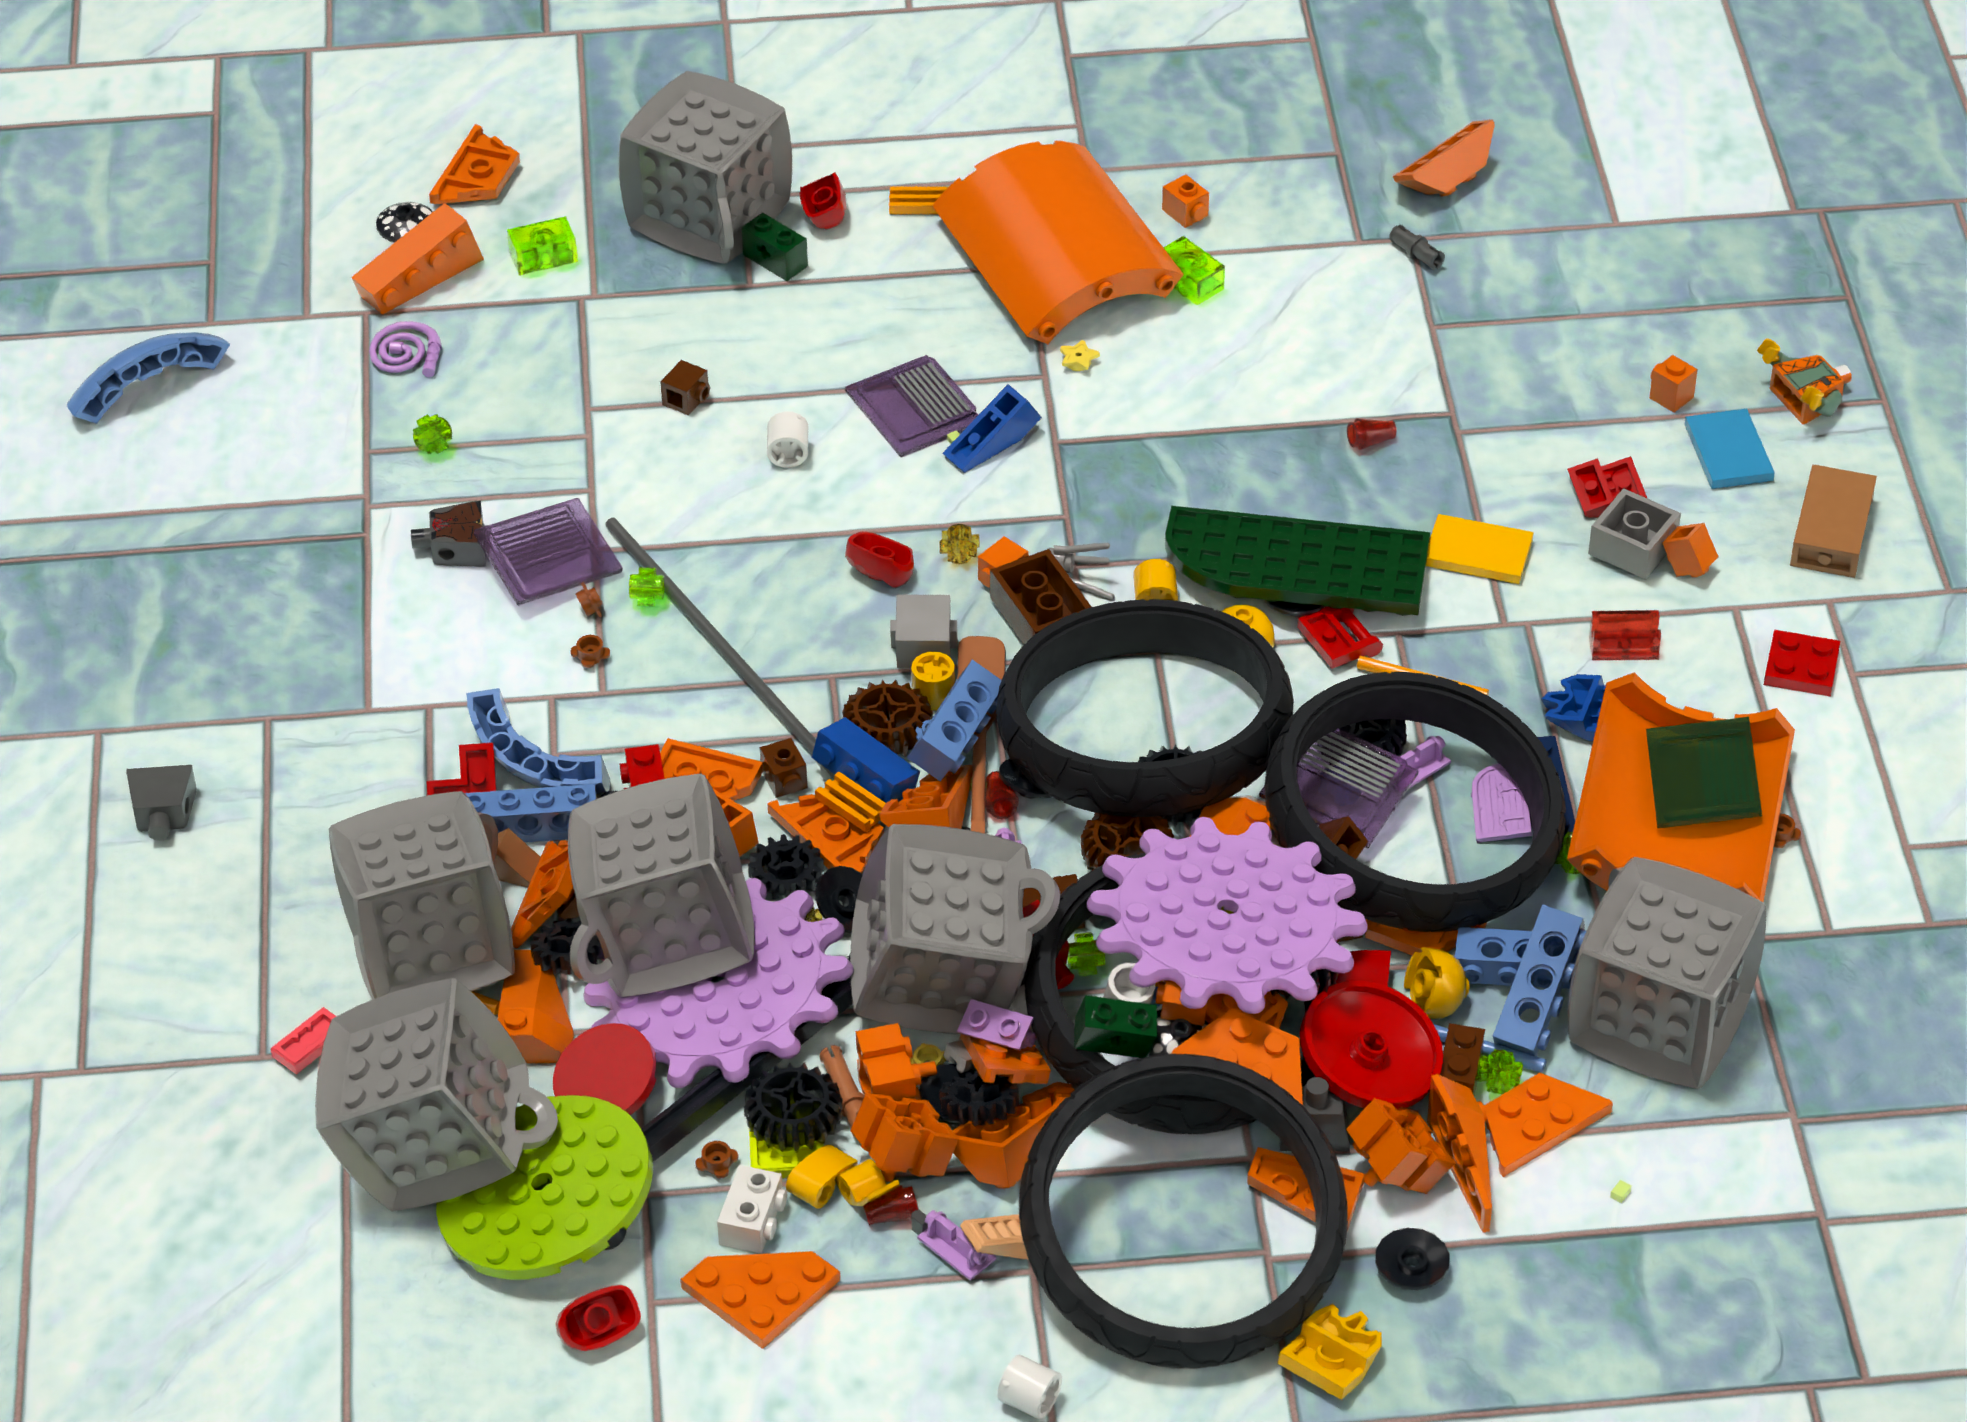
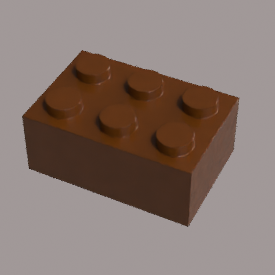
[990,549,1092,644]

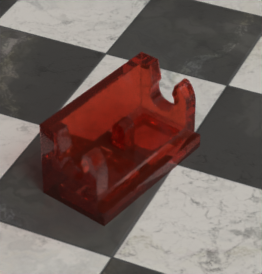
[1589,610,1661,660]

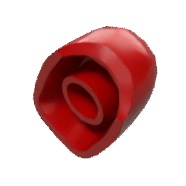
[800,172,846,229]
[845,532,914,588]
[556,1285,641,1351]

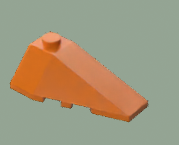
[879,765,972,829]
[498,950,574,1063]
[1427,1074,1492,1233]
[952,1082,1074,1189]

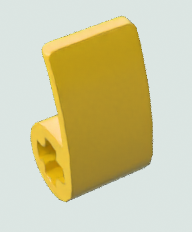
[785,1144,858,1209]
[836,1159,899,1206]

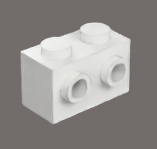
[717,1165,787,1254]

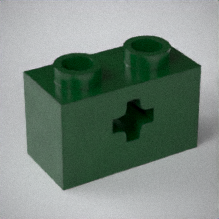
[741,212,808,281]
[1074,995,1157,1058]

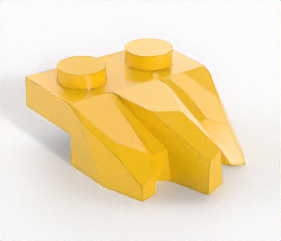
[1277,1303,1382,1400]

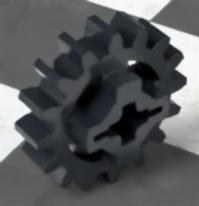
[748,834,824,901]
[530,918,605,975]
[939,1071,1020,1126]

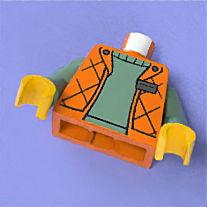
[1757,338,1852,425]

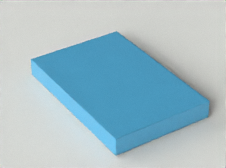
[1684,408,1775,489]

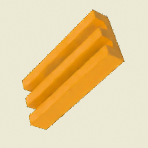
[889,187,948,214]
[815,772,886,832]

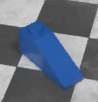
[943,384,1042,473]

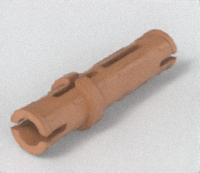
[819,1045,865,1138]

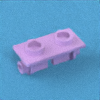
[1377,736,1451,794]
[957,999,1036,1051]
[917,1210,997,1280]

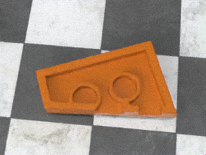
[1247,1147,1365,1231]

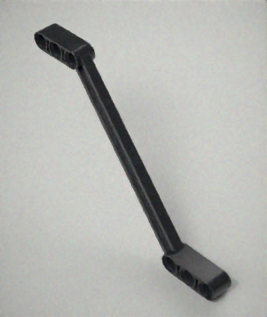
[604,951,853,1250]

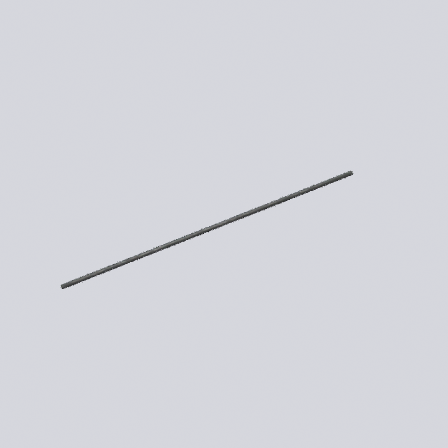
[605,517,1106,1059]

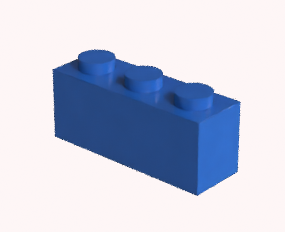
[811,717,920,803]

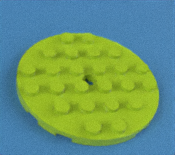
[436,1095,653,1280]

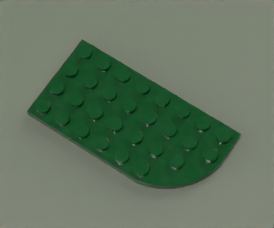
[1165,506,1430,616]

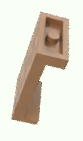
[1790,464,1877,578]

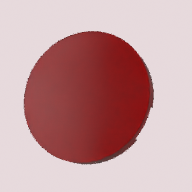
[553,1023,656,1115]

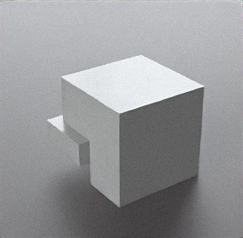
[890,595,958,668]

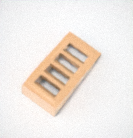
[960,1215,1029,1260]

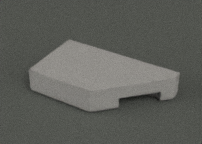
[943,1039,976,1073]

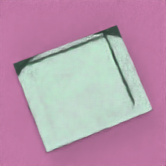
[1646,717,1762,828]

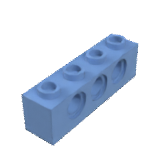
[907,659,1002,781]
[465,784,597,842]
[1492,904,1586,1056]
[1455,927,1579,989]

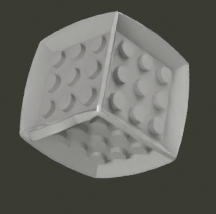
[619,71,792,264]
[568,774,754,997]
[329,791,515,1000]
[850,824,1060,1034]
[1567,857,1766,1089]
[315,978,558,1211]

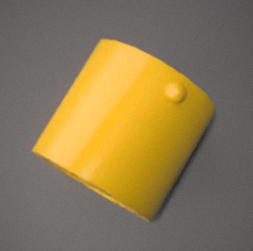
[1133,559,1178,601]
[911,651,955,711]

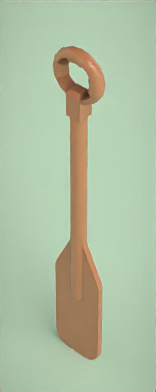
[957,636,1005,833]

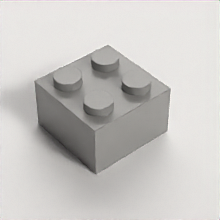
[1588,488,1681,579]

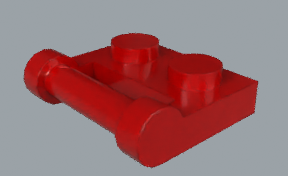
[1297,606,1383,669]

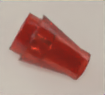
[1347,418,1397,449]
[985,771,1019,819]
[863,1185,919,1225]

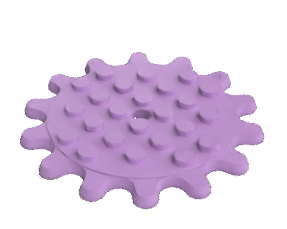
[1087,817,1367,1014]
[584,878,854,1088]

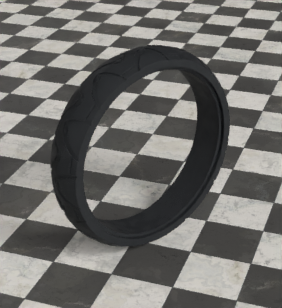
[996,599,1294,817]
[1265,672,1566,932]
[1025,852,1336,1134]
[1019,1054,1348,1369]

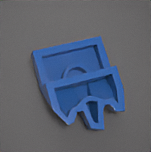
[1541,674,1606,741]

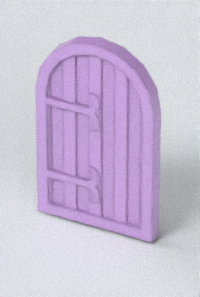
[1471,764,1532,843]

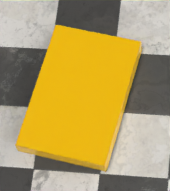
[1426,514,1534,584]

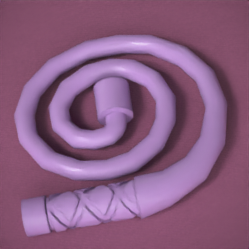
[369,321,442,377]

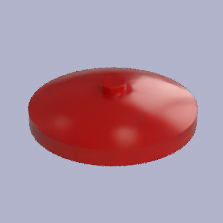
[1300,980,1443,1110]

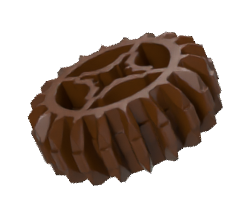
[842,679,933,758]
[1081,813,1174,870]

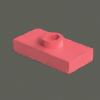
[270,1007,336,1075]

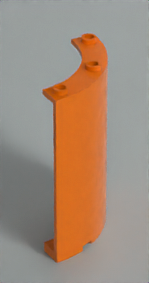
[932,141,1184,344]
[1567,672,1795,902]

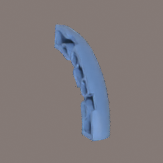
[67,332,230,424]
[466,688,610,794]

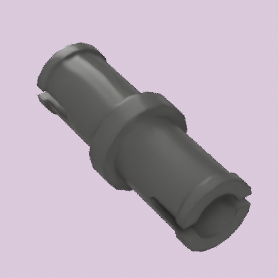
[1389,224,1445,270]

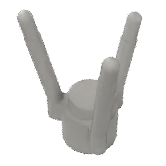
[1047,543,1115,600]

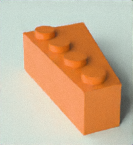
[351,203,484,315]

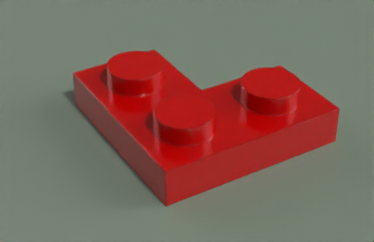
[426,743,497,796]

